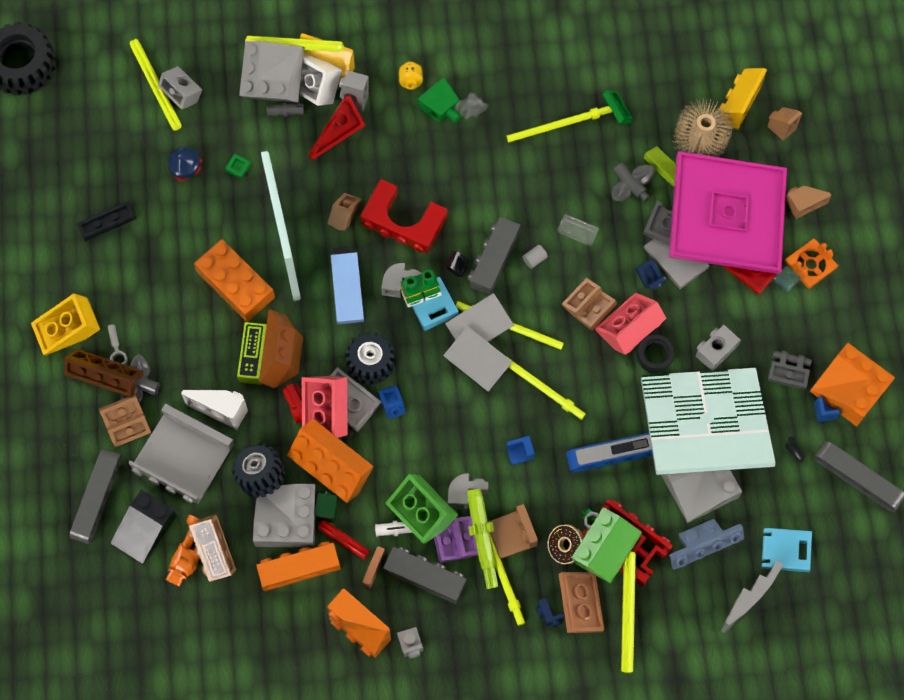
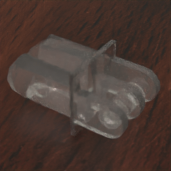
[455,92,488,119]

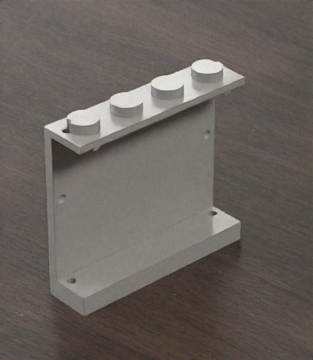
[129,404,234,504]

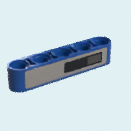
[566,433,653,473]

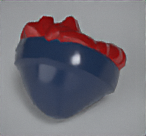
[167,146,202,181]

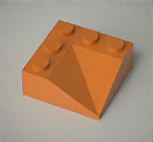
[810,343,895,426]
[327,588,391,658]

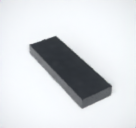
[76,201,136,241]

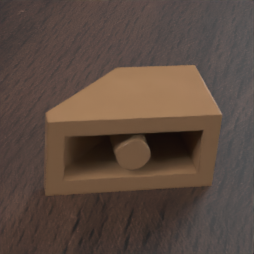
[767,107,802,141]
[785,186,831,219]
[328,193,362,231]

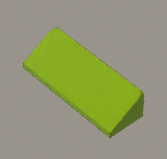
[644,146,676,187]

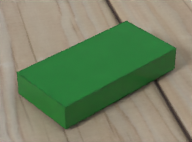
[603,90,634,124]

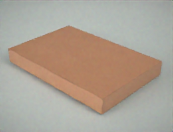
[559,572,604,633]

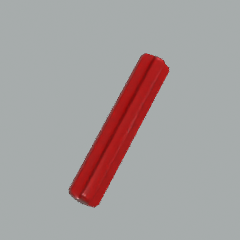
[318,520,370,560]

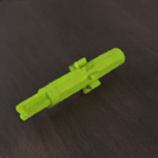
[467,488,498,589]

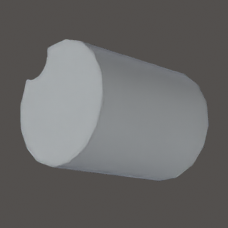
[522,245,548,269]

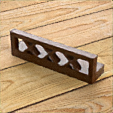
[64,349,143,397]

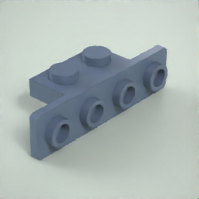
[670,519,744,570]

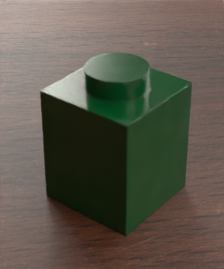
[314,491,338,523]

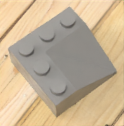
[239,41,304,102]
[661,470,742,523]
[253,484,316,548]

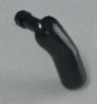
[785,437,805,462]

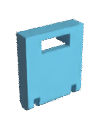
[412,277,459,331]
[762,528,812,572]

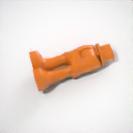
[165,515,200,587]

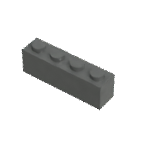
[468,217,521,296]
[383,547,466,604]

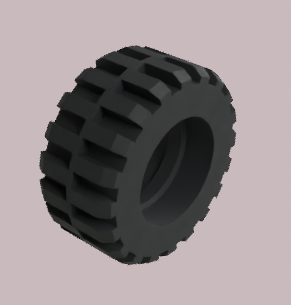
[0,22,56,95]

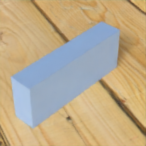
[331,252,364,324]

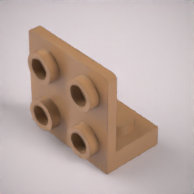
[488,504,538,559]

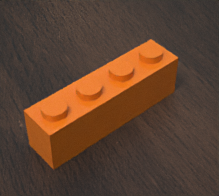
[256,542,341,591]

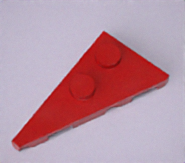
[308,95,366,160]

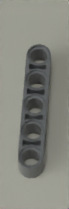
[814,441,904,512]
[69,449,122,544]

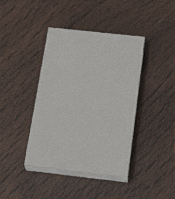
[644,239,709,289]
[445,293,514,342]
[443,326,512,392]
[330,367,382,432]

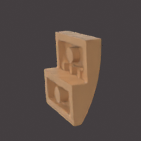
[562,278,617,330]
[99,394,151,447]

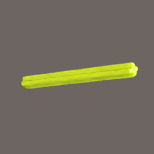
[245,36,344,53]
[129,39,182,131]
[621,552,636,673]

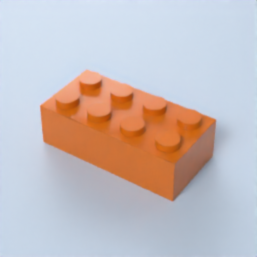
[194,239,275,322]
[287,419,374,503]

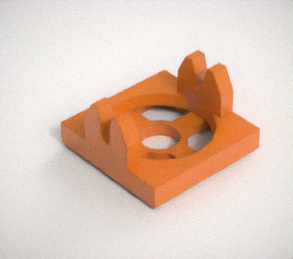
[784,238,838,289]

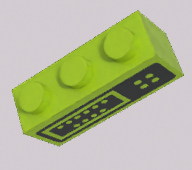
[237,322,267,385]

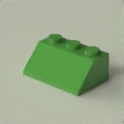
[385,474,458,544]
[572,507,642,584]

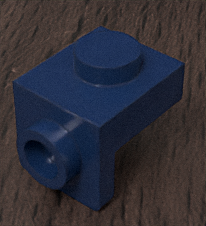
[635,259,666,290]
[535,598,565,628]

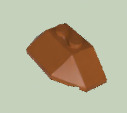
[259,310,303,388]

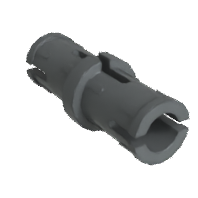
[266,102,304,117]

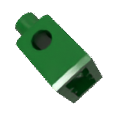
[418,78,462,123]

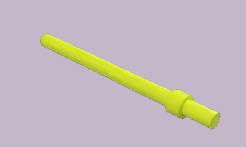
[506,106,612,143]
[456,301,564,350]
[507,357,586,420]
[490,534,525,626]

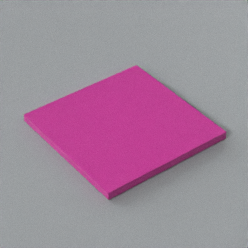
[669,151,787,274]

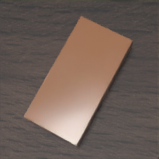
[362,546,385,589]

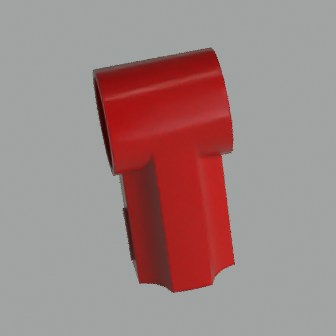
[283,383,302,424]

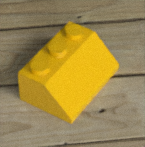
[300,33,355,85]
[718,68,767,130]

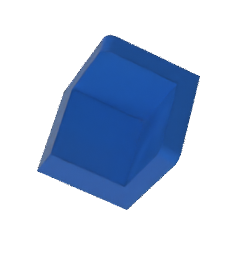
[814,397,841,422]
[506,436,535,465]

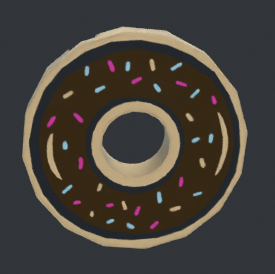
[547,525,584,564]

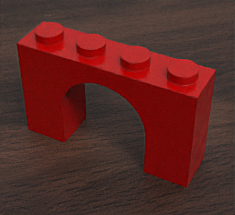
[360,179,448,254]

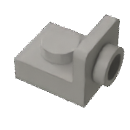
[397,627,423,658]

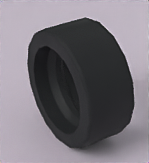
[637,334,674,373]

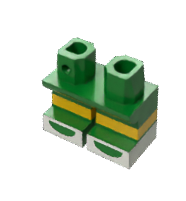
[400,269,441,308]

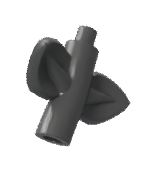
[611,162,655,201]
[120,354,160,403]

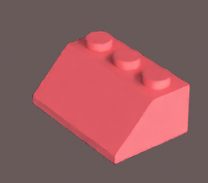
[595,293,666,355]
[302,376,348,438]

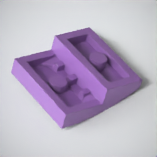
[434,516,478,563]

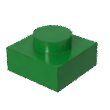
[225,154,251,180]

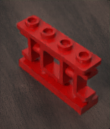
[582,499,672,587]

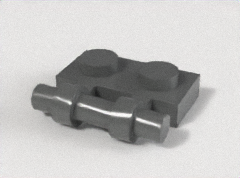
[767,350,812,390]

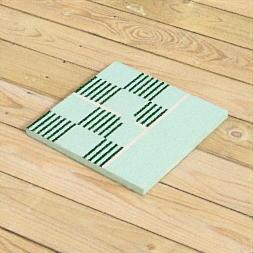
[641,368,775,475]

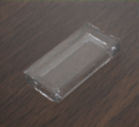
[557,214,599,246]

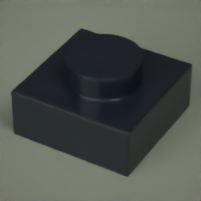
[445,251,469,277]

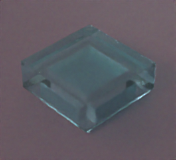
[773,266,801,293]

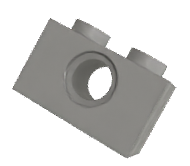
[158,66,202,109]
[339,70,369,112]
[696,325,741,371]

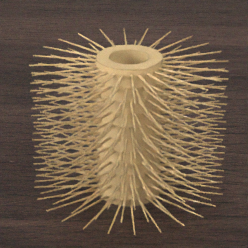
[672,98,732,158]

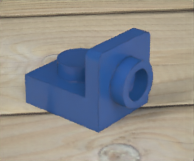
[378,385,406,419]

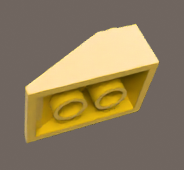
[31,293,100,356]

